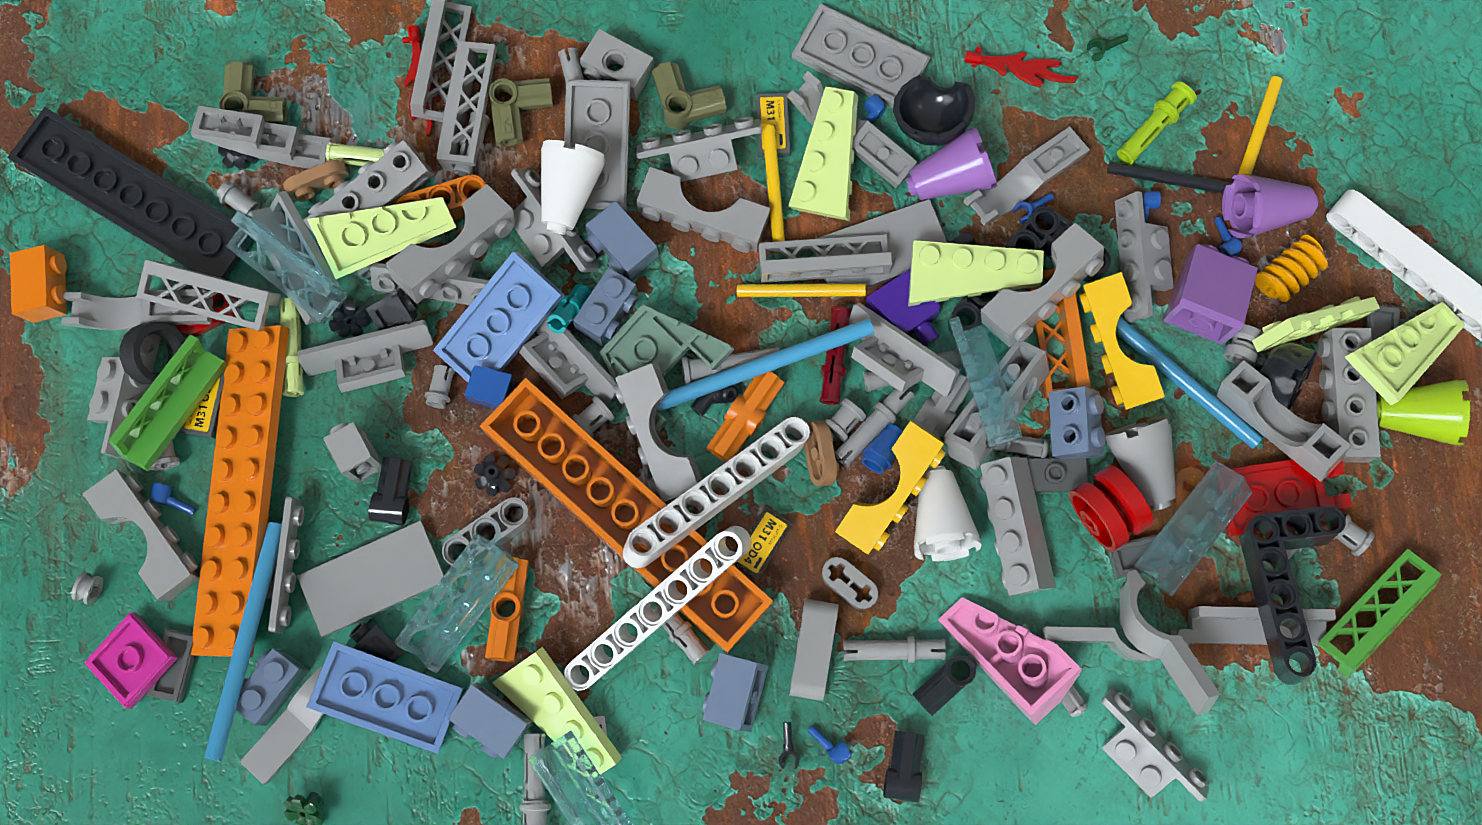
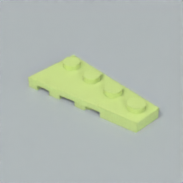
[789,87,858,221]
[307,197,457,279]
[908,240,1044,306]
[1252,296,1380,352]
[1345,302,1465,405]
[492,647,622,779]

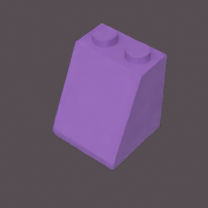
[1162,244,1258,345]

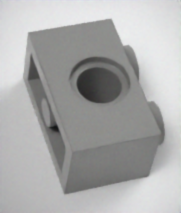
[580,29,654,101]
[323,422,382,484]

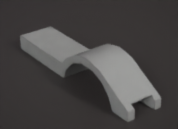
[787,71,917,188]
[964,126,1090,226]
[61,289,213,331]
[1119,569,1220,716]
[1039,627,1198,663]
[240,644,349,785]

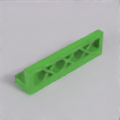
[108,335,227,471]
[1318,549,1442,679]

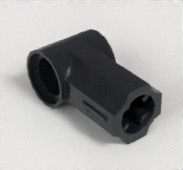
[369,457,413,525]
[912,655,976,716]
[883,731,924,803]

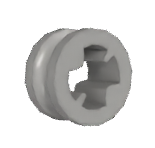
[71,572,103,605]

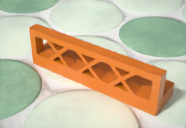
[1028,267,1091,398]

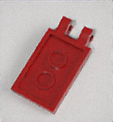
[1214,459,1352,537]

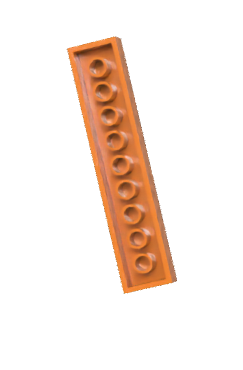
[480,378,773,654]

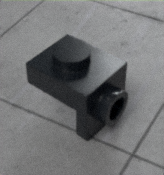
[366,288,418,331]

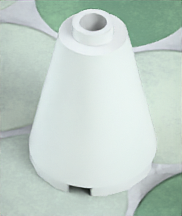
[541,140,606,235]
[914,466,982,562]

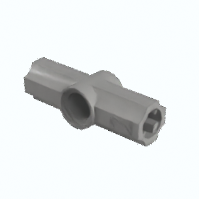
[914,373,972,439]

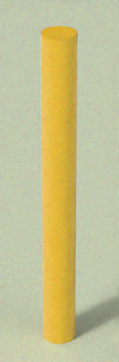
[1238,76,1283,175]
[762,125,785,252]
[737,283,866,297]

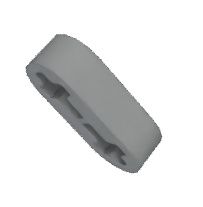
[821,557,878,610]

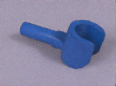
[864,94,885,124]
[1142,191,1161,223]
[1013,193,1054,224]
[1214,216,1242,257]
[150,483,196,515]
[808,725,851,764]

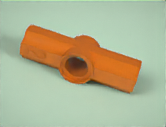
[707,371,784,462]
[485,557,529,662]

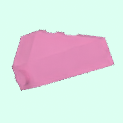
[938,597,1082,725]

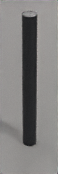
[1107,161,1232,194]

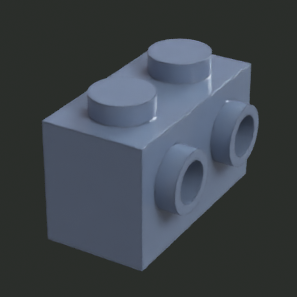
[586,201,659,280]
[573,267,639,347]
[1049,386,1106,459]
[236,648,309,726]
[702,653,769,732]
[448,682,533,759]

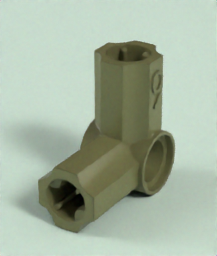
[219,61,288,125]
[651,62,727,130]
[489,78,553,147]

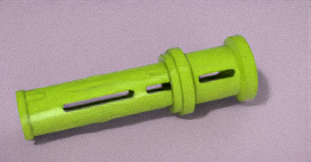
[1117,81,1197,165]

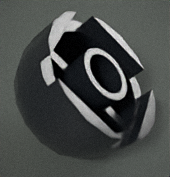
[1255,343,1317,410]

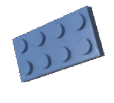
[433,251,565,382]
[306,641,463,754]

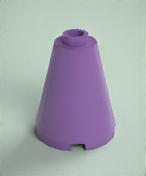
[905,127,998,200]
[1222,174,1318,238]

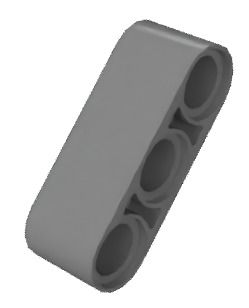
[442,497,532,569]
[789,599,838,701]

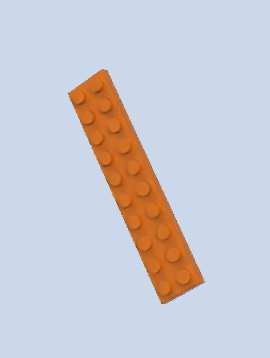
[190,325,289,658]

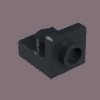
[348,618,404,663]

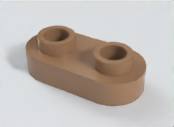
[283,160,348,202]
[804,421,839,486]

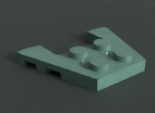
[600,304,735,433]

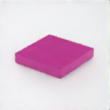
[84,612,178,709]

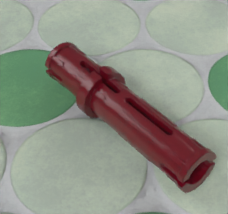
[819,306,851,405]

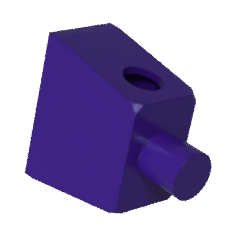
[865,268,941,347]

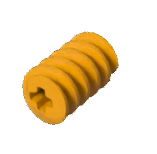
[1255,234,1328,302]

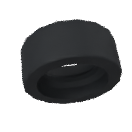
[119,322,189,384]

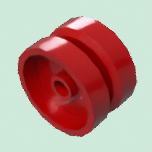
[1069,465,1153,552]

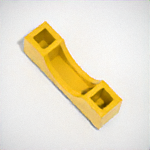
[1079,272,1165,410]
[835,420,946,554]

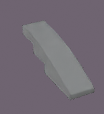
[191,106,331,169]

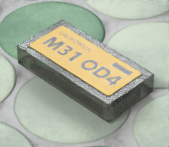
[733,506,793,581]

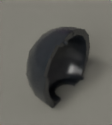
[893,75,976,146]

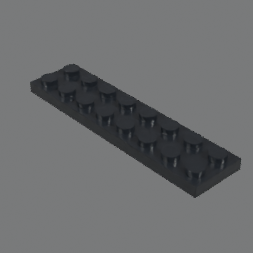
[7,107,256,279]

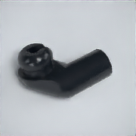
[690,385,738,417]

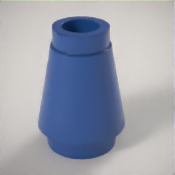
[861,424,903,474]

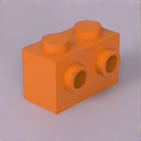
[10,245,67,323]

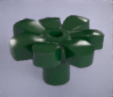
[284,792,325,825]

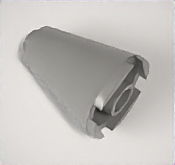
[1105,416,1176,511]

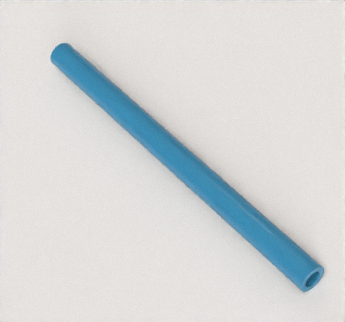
[1077,298,1263,449]
[658,318,875,411]
[204,522,282,761]

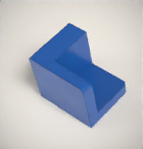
[464,365,516,409]

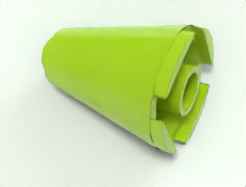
[1376,380,1470,445]

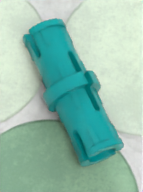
[547,284,591,334]

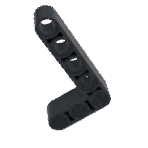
[948,206,1111,338]
[1239,506,1346,685]

